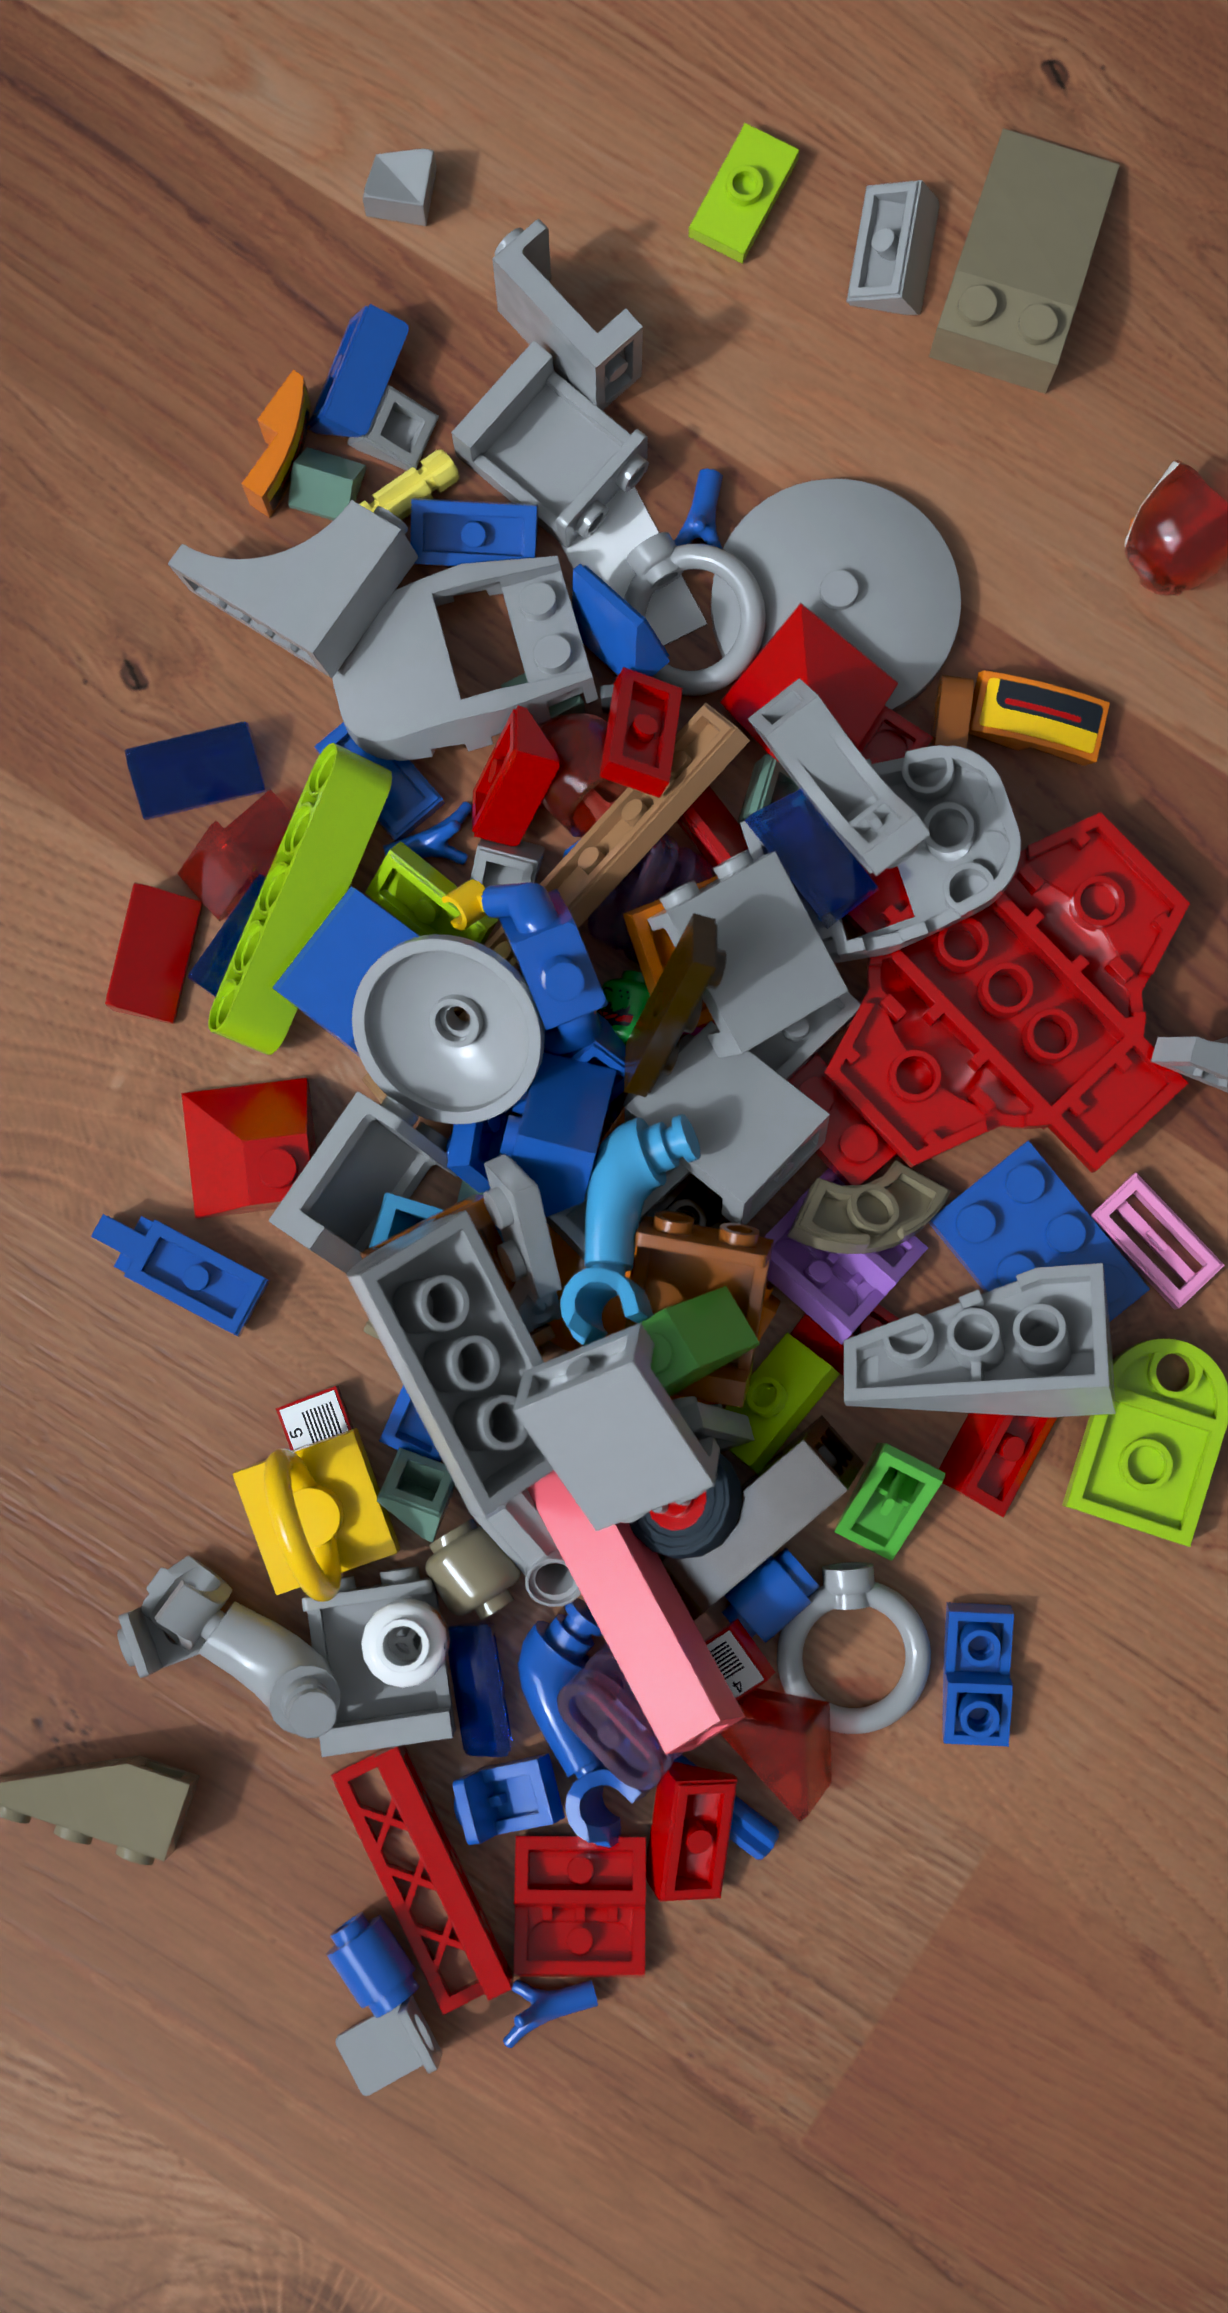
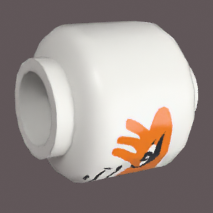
[361,1598,450,1688]

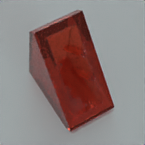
[720,1688,832,1822]

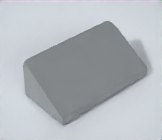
[846,180,939,315]

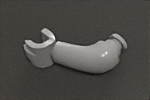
[141,1555,341,1738]

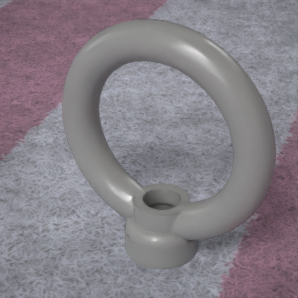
[624,532,766,696]
[777,1562,931,1734]

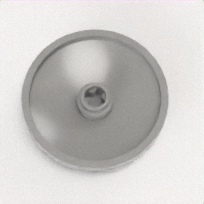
[711,479,961,712]

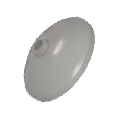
[352,934,545,1124]

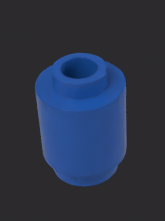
[722,1547,820,1643]
[326,1912,419,2018]

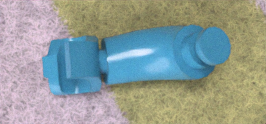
[560,1114,701,1346]

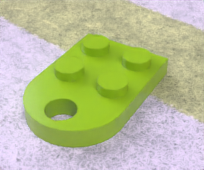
[1062,1339,1228,1547]

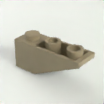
[0,1756,200,1865]

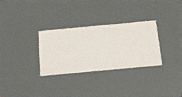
[560,487,707,646]

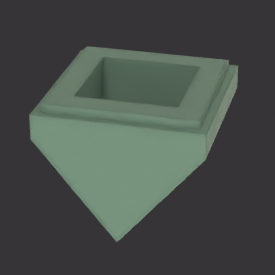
[288,447,367,521]
[738,754,801,826]

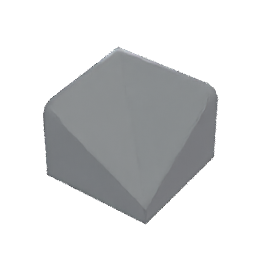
[363,149,437,226]

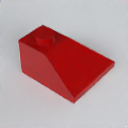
[720,602,898,763]
[181,1078,317,1219]

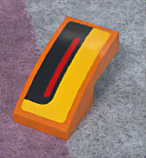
[241,370,311,518]
[969,670,1110,766]

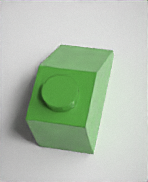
[641,1286,760,1397]

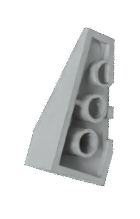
[844,1263,1116,1417]

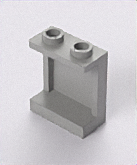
[492,219,643,411]
[451,341,649,548]
[647,850,848,1058]
[624,1021,830,1225]
[268,1091,457,1274]
[513,1323,720,1531]
[302,1566,456,1757]

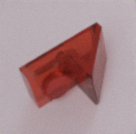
[177,789,293,922]

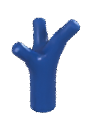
[674,469,723,549]
[383,801,472,865]
[503,1979,598,2048]

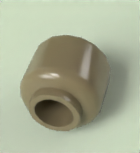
[425,1518,521,1621]

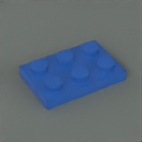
[929,1140,1150,1322]

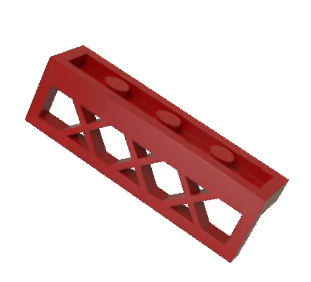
[330,1745,514,2015]

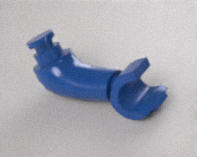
[518,1598,654,1848]

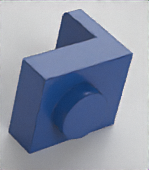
[453,1753,565,1845]

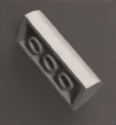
[346,1211,554,1517]

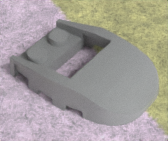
[333,556,598,761]
[740,745,1021,963]

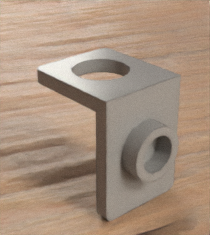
[117,1607,206,1678]
[335,1995,443,2096]

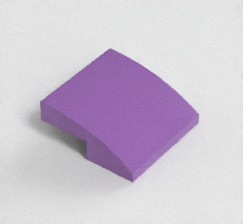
[764,1168,928,1345]

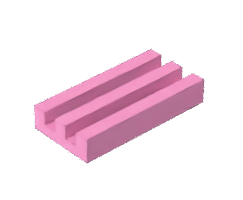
[1089,1172,1225,1310]

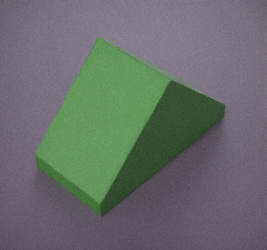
[834,1442,946,1561]

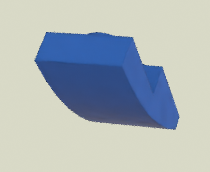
[942,1602,1014,1747]

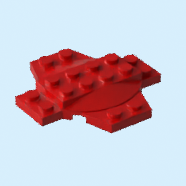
[823,812,1190,1173]

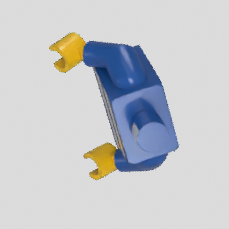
[441,879,608,1056]

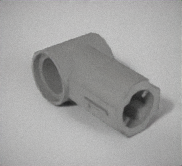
[474,1489,581,1607]

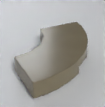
[787,1160,951,1254]

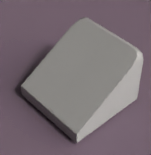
[347,385,439,471]
[470,839,545,888]

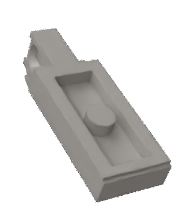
[484,1154,562,1333]

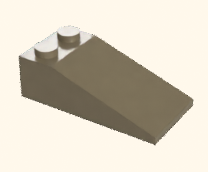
[929,128,1120,394]

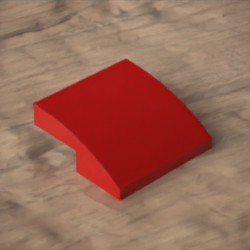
[514,1836,646,1978]

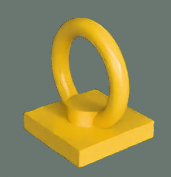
[232,1428,401,1602]

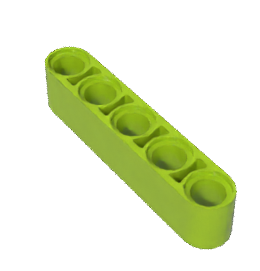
[208,743,392,1055]

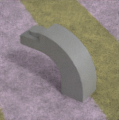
[748,678,931,876]

